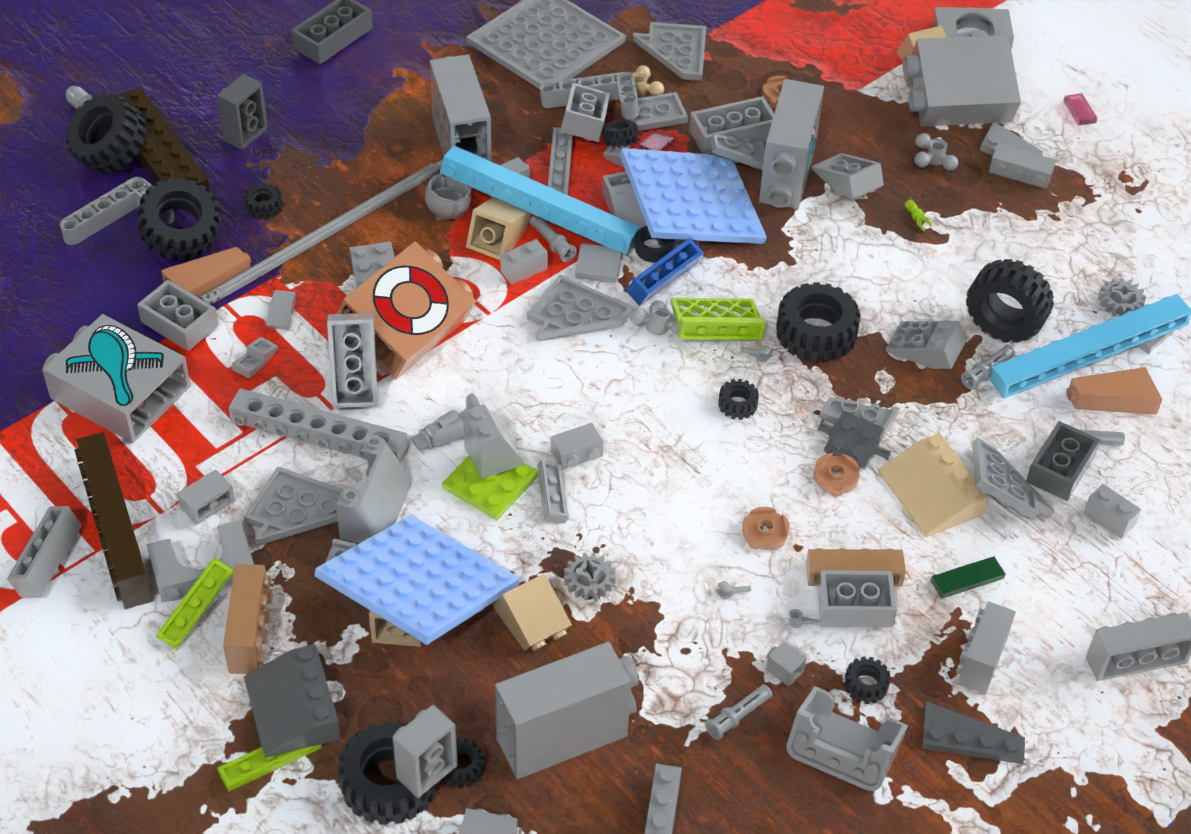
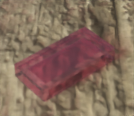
[1063,93,1097,126]
[639,131,674,151]

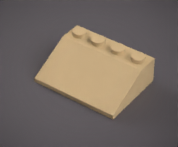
[878,433,989,538]

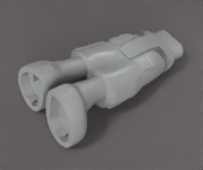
[411,393,480,451]

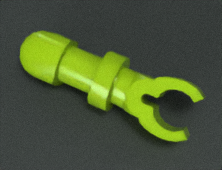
[905,200,932,232]

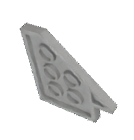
[633,22,706,81]
[527,274,633,340]
[972,437,1054,520]
[244,467,344,545]

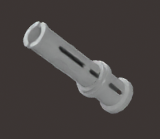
[529,216,577,262]
[961,345,1015,390]
[705,684,772,740]

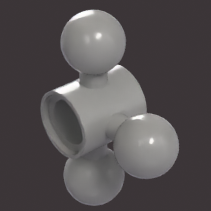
[914,133,959,171]
[629,300,679,335]

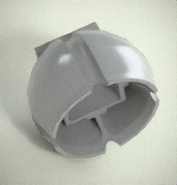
[425,174,472,221]

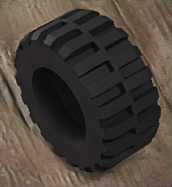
[66,93,146,174]
[137,177,220,260]
[966,259,1054,343]
[776,282,861,363]
[338,721,439,825]

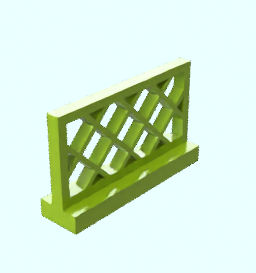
[670,297,766,340]

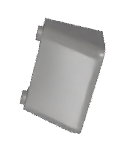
[336,434,411,543]
[786,686,908,791]

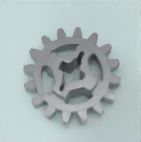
[1098,278,1146,316]
[564,552,616,601]

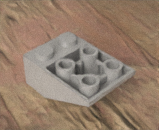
[602,171,647,229]
[886,320,967,369]

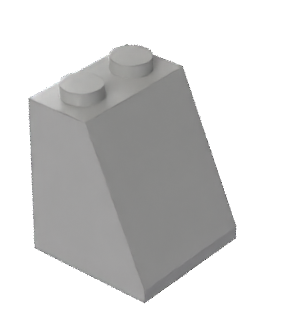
[463,404,524,479]

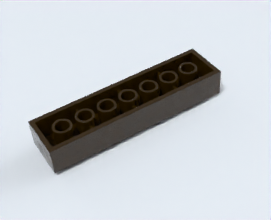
[119,87,210,211]
[74,432,153,610]

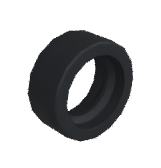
[635,226,674,263]

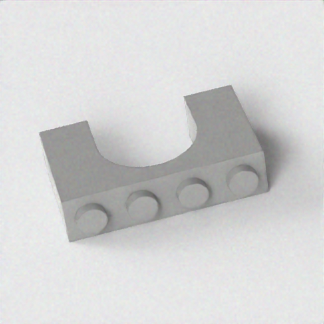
[932,7,1014,50]
[146,520,254,603]

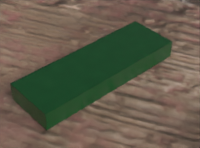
[930,556,1006,599]

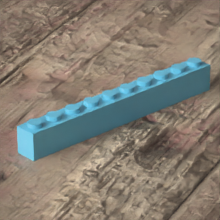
[440,146,640,255]
[990,294,1191,399]

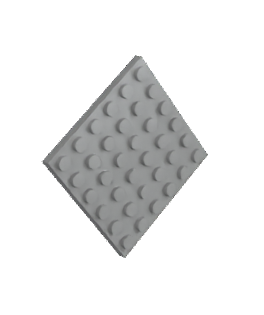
[466,0,626,88]

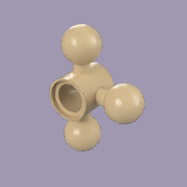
[632,65,664,98]

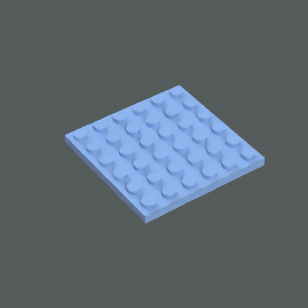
[620,148,767,244]
[315,515,520,645]

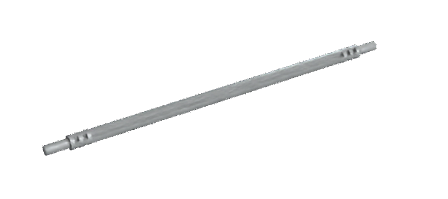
[199,159,443,305]

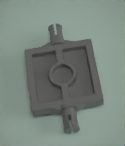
[817,411,891,469]

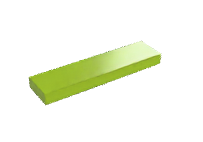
[156,557,234,651]
[217,744,322,792]

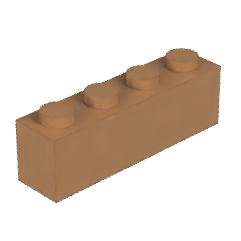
[806,548,906,586]

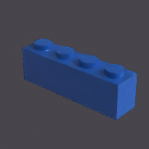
[626,238,704,306]

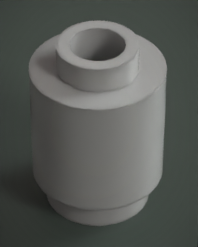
[65,86,92,109]

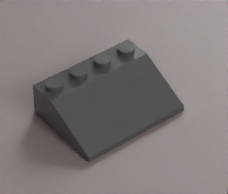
[244,644,340,758]

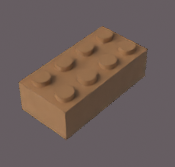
[223,564,273,674]

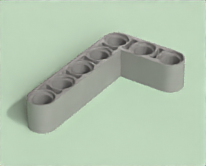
[539,72,639,119]
[60,177,174,245]

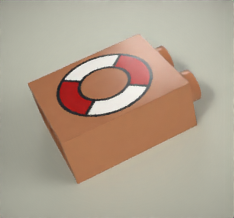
[337,241,477,380]

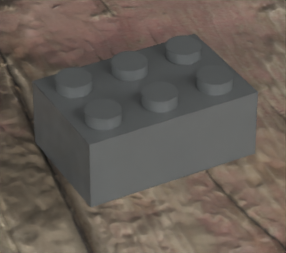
[217,74,268,150]
[1026,421,1100,501]

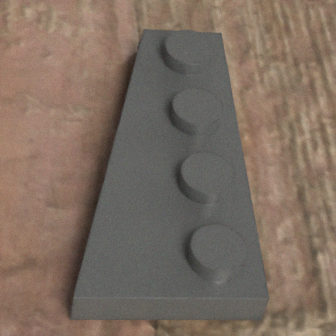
[921,701,1025,764]

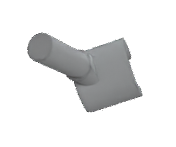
[741,345,772,362]
[716,581,751,600]
[789,609,821,628]

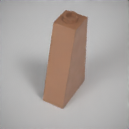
[161,247,251,298]
[1066,367,1163,414]

